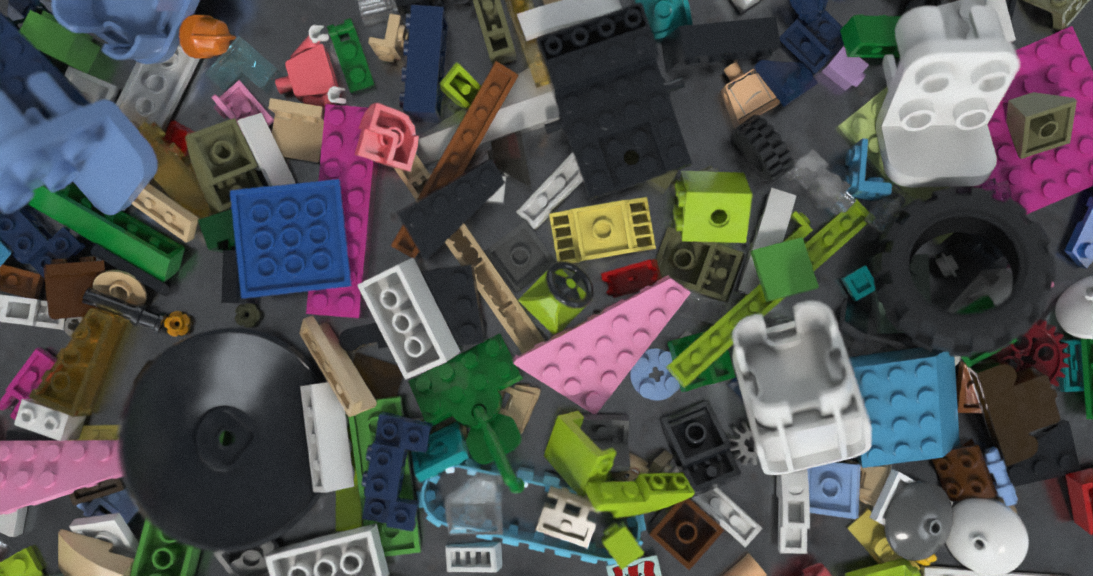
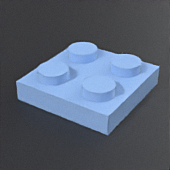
[807,462,861,519]

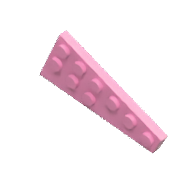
[0,440,122,515]

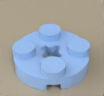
[630,348,680,401]

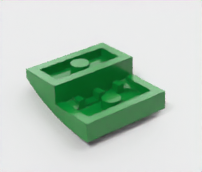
[667,330,736,392]

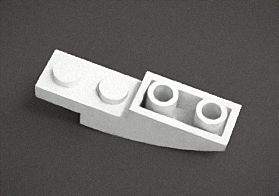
[0,295,67,330]
[776,460,810,554]

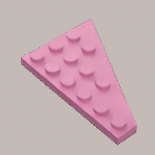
[512,275,691,414]

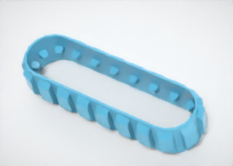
[416,455,646,565]

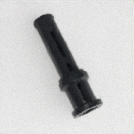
[82,287,168,334]

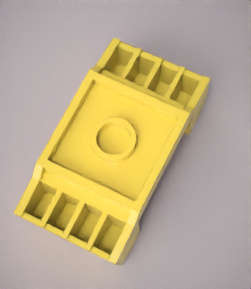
[549,197,656,264]

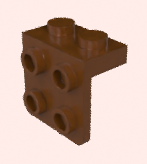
[43,257,105,319]

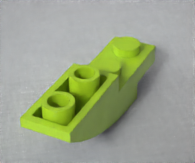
[585,473,695,518]

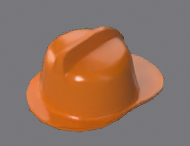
[179,15,236,58]

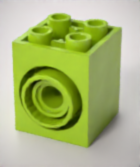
[673,171,752,243]

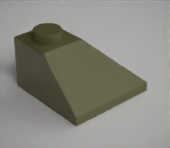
[1006,92,1077,159]

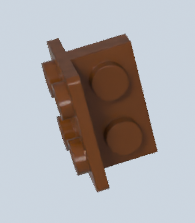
[932,438,997,501]

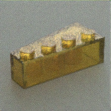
[28,308,129,417]

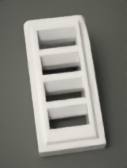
[445,542,502,572]

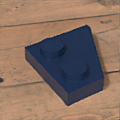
[753,60,818,107]

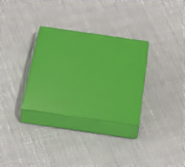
[750,237,819,302]

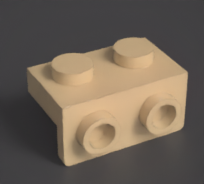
[368,14,409,62]

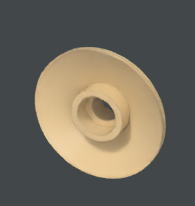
[93,270,147,305]

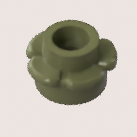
[235,303,260,328]

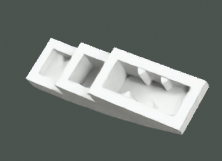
[517,0,622,41]
[738,188,796,294]

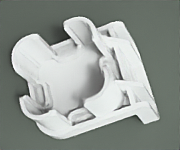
[876,5,1019,187]
[733,301,871,475]

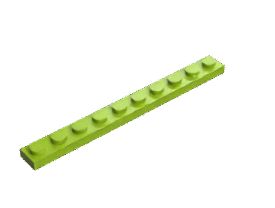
[666,199,874,388]

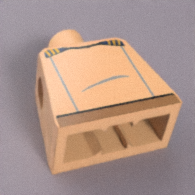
[721,62,780,128]

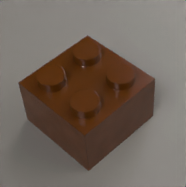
[646,498,724,570]

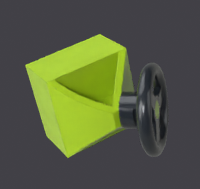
[518,261,594,335]

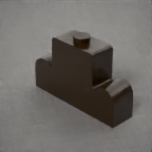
[967,356,1060,466]

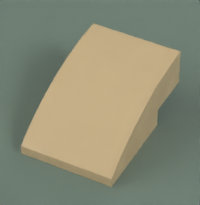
[58,529,134,576]

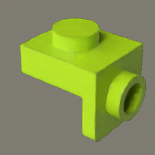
[783,211,813,243]

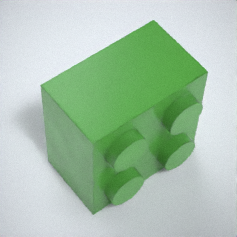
[20,10,101,74]

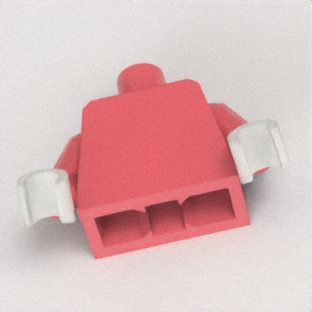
[275,25,346,109]

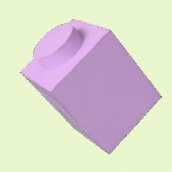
[822,46,868,91]

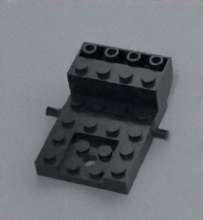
[536,2,692,201]

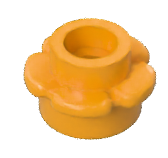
[164,311,191,337]

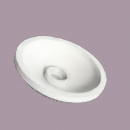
[1055,275,1093,339]
[946,498,1029,575]

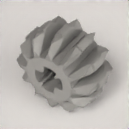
[727,421,758,465]

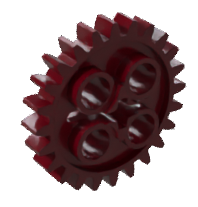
[991,319,1070,387]

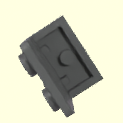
[580,414,630,473]

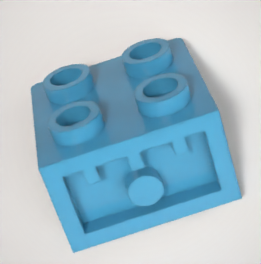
[843,138,892,201]

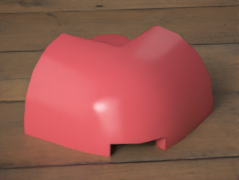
[354,103,419,171]

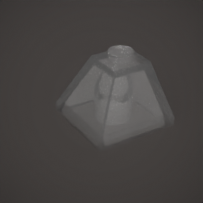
[445,474,503,535]

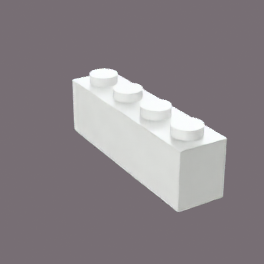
[300,382,355,493]

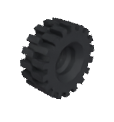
[732,114,794,184]

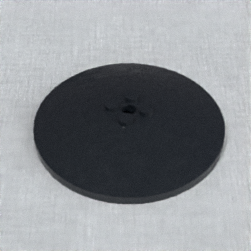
[118,328,324,552]

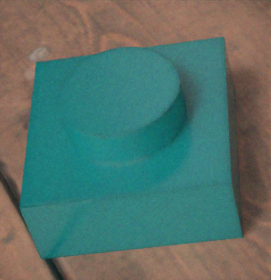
[841,265,875,301]

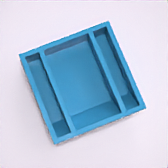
[848,347,960,468]

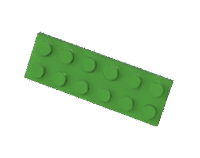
[349,396,422,557]

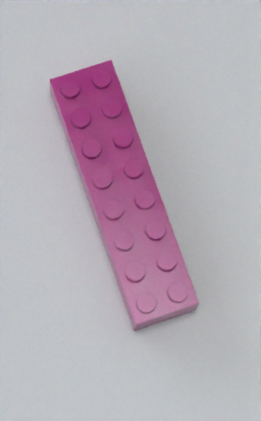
[306,104,378,318]

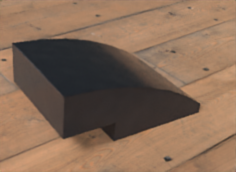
[661,400,742,498]

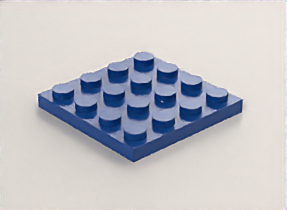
[230,179,352,299]

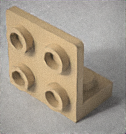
[268,98,325,163]

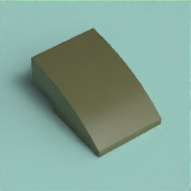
[185,118,263,215]
[656,227,745,304]

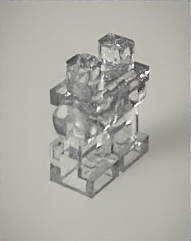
[783,149,856,215]

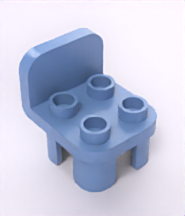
[52,0,200,64]
[0,72,157,215]

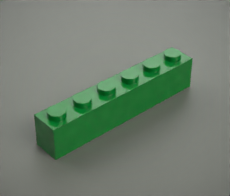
[29,183,185,283]

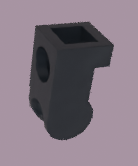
[339,323,388,351]

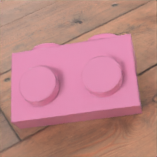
[211,80,274,136]

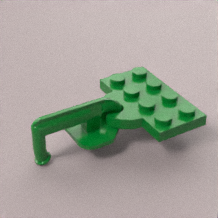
[408,333,525,494]

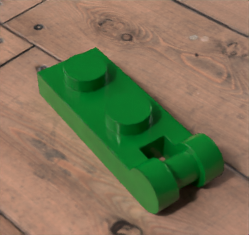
[327,18,376,95]

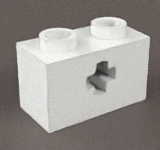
[14,398,87,441]

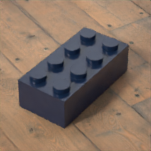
[399,5,448,123]

